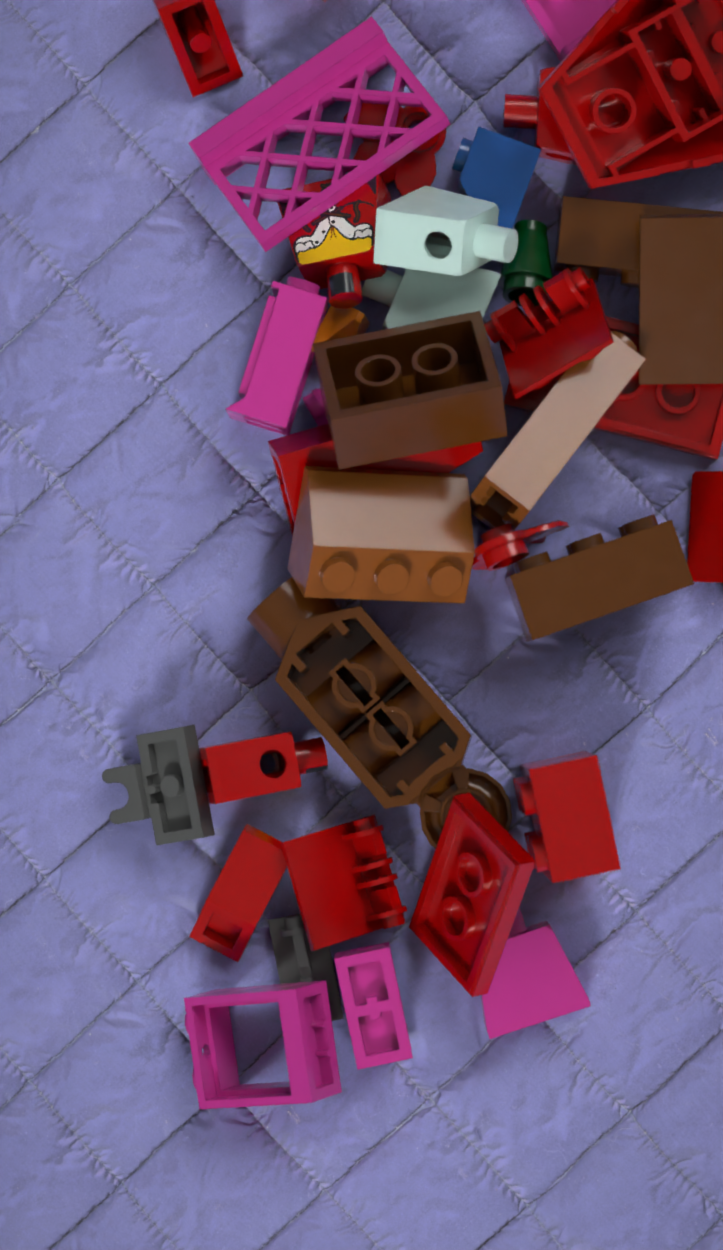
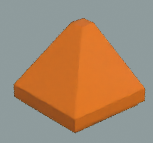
[311,306,370,352]

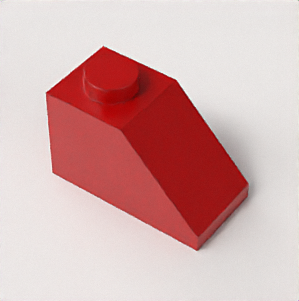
[152,0,244,97]

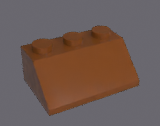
[287,466,475,603]

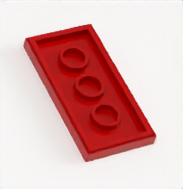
[504,305,723,460]

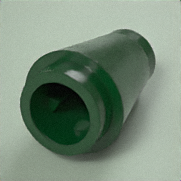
[498,220,552,306]

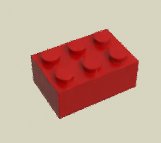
[513,751,621,883]

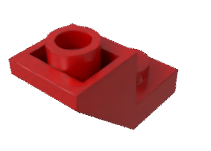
[189,824,287,962]

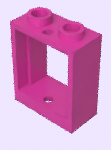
[184,980,342,1109]

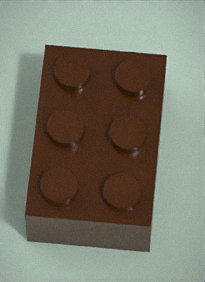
[313,311,508,469]
[505,514,694,642]

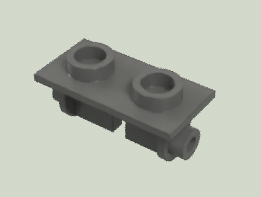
[268,913,344,1021]

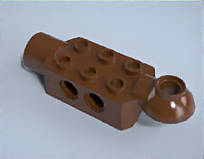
[247,577,512,849]

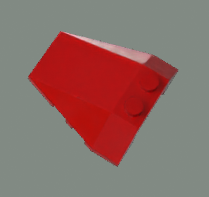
[538,0,723,189]

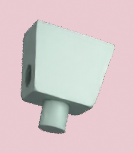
[373,186,518,276]
[362,268,501,330]

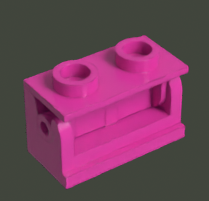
[334,942,413,1070]

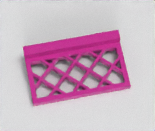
[188,16,450,252]

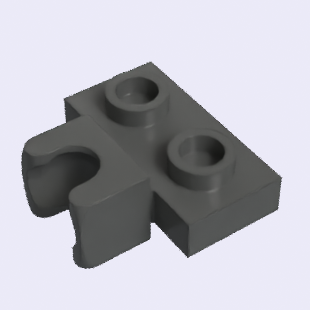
[102,724,215,846]

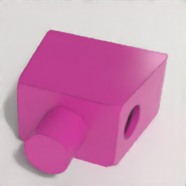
[481,906,591,1039]

